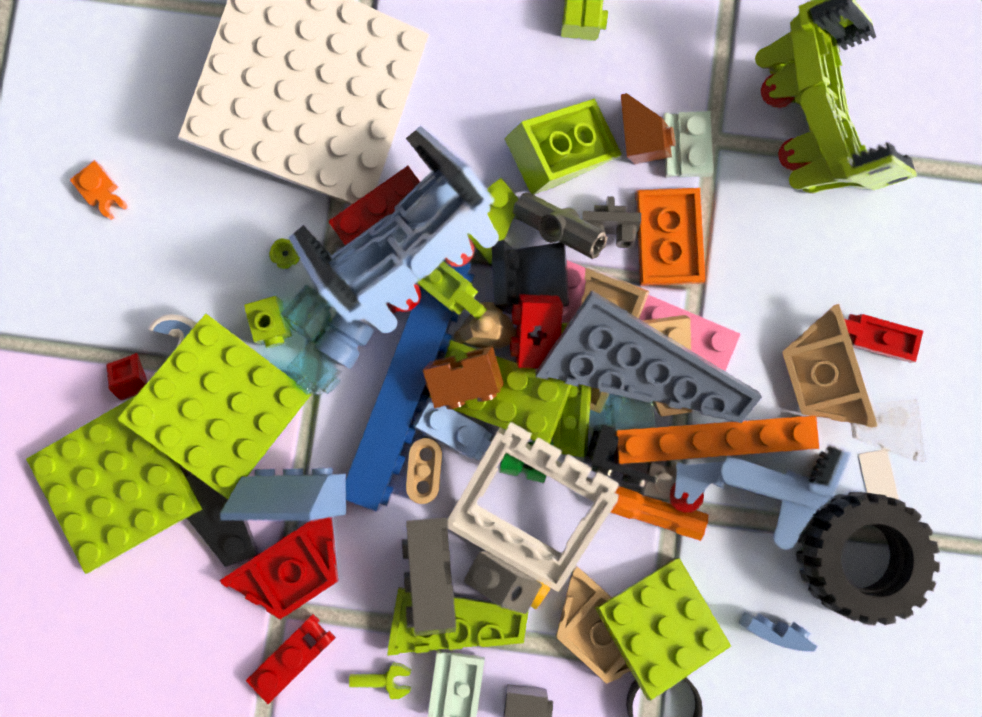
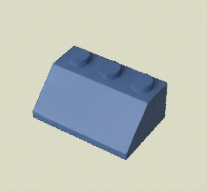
[221,468,346,521]

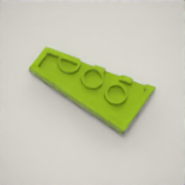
[387,587,529,656]

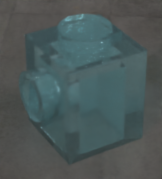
[281,285,337,344]
[286,343,342,396]
[604,395,656,431]

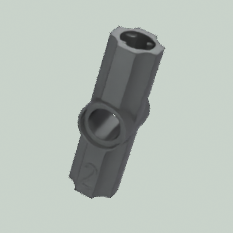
[513,192,608,259]

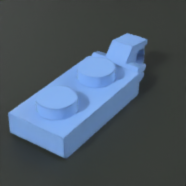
[413,398,493,460]

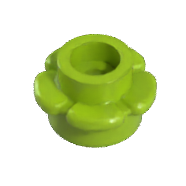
[269,238,300,269]

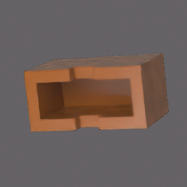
[423,346,504,410]

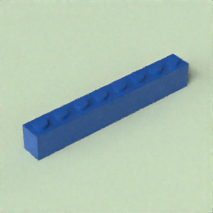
[346,259,475,512]

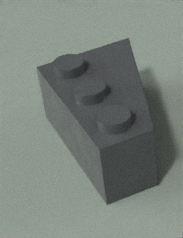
[402,517,456,636]

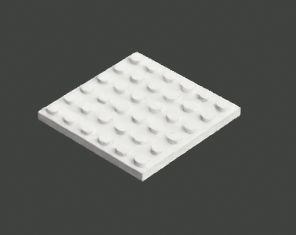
[179,0,429,205]

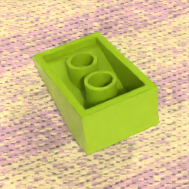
[504,98,622,195]

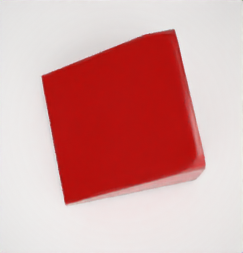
[106,353,148,400]

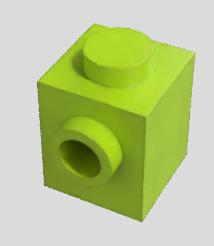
[244,296,292,348]

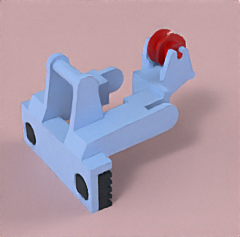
[669,445,851,549]

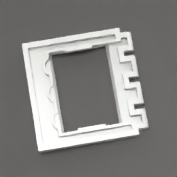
[448,422,619,593]

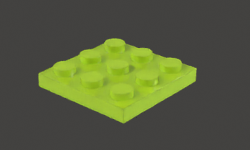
[595,557,732,700]

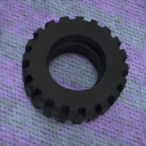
[796,492,940,626]

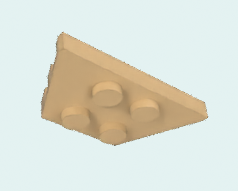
[782,304,878,428]
[556,565,631,684]

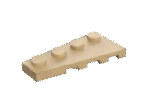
[581,267,650,414]

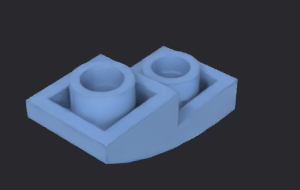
[738,612,818,652]

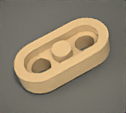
[406,438,442,504]

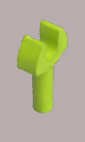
[349,662,411,700]

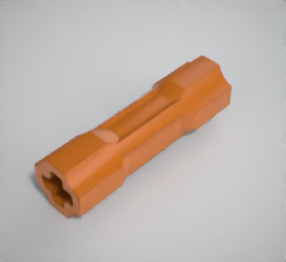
[610,486,709,541]

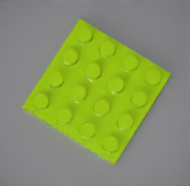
[118,313,312,499]
[26,395,202,574]

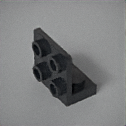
[492,240,569,314]
[584,424,658,488]

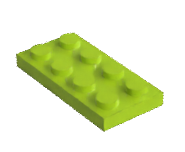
[429,340,572,444]

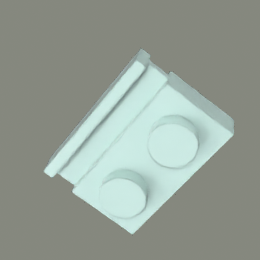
[662,111,714,178]
[428,650,485,717]

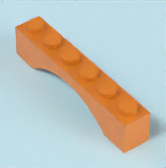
[614,416,820,464]

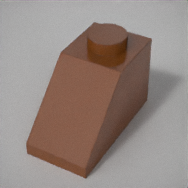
[620,93,676,164]

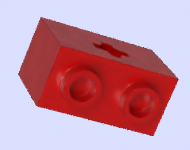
[510,295,563,368]

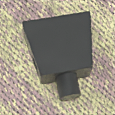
[463,551,543,614]

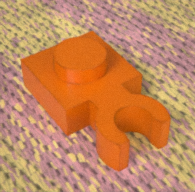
[70,160,128,220]

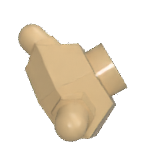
[453,302,517,349]

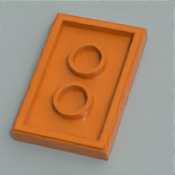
[635,188,705,286]

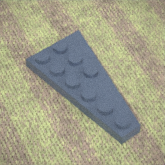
[535,290,762,423]

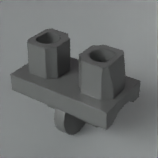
[582,196,641,249]

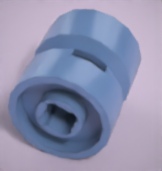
[315,311,375,369]

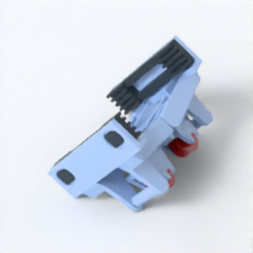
[288,126,498,333]

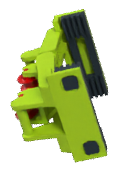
[755,0,917,194]

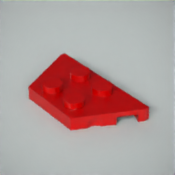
[219,517,339,620]

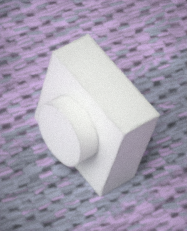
[642,462,677,501]

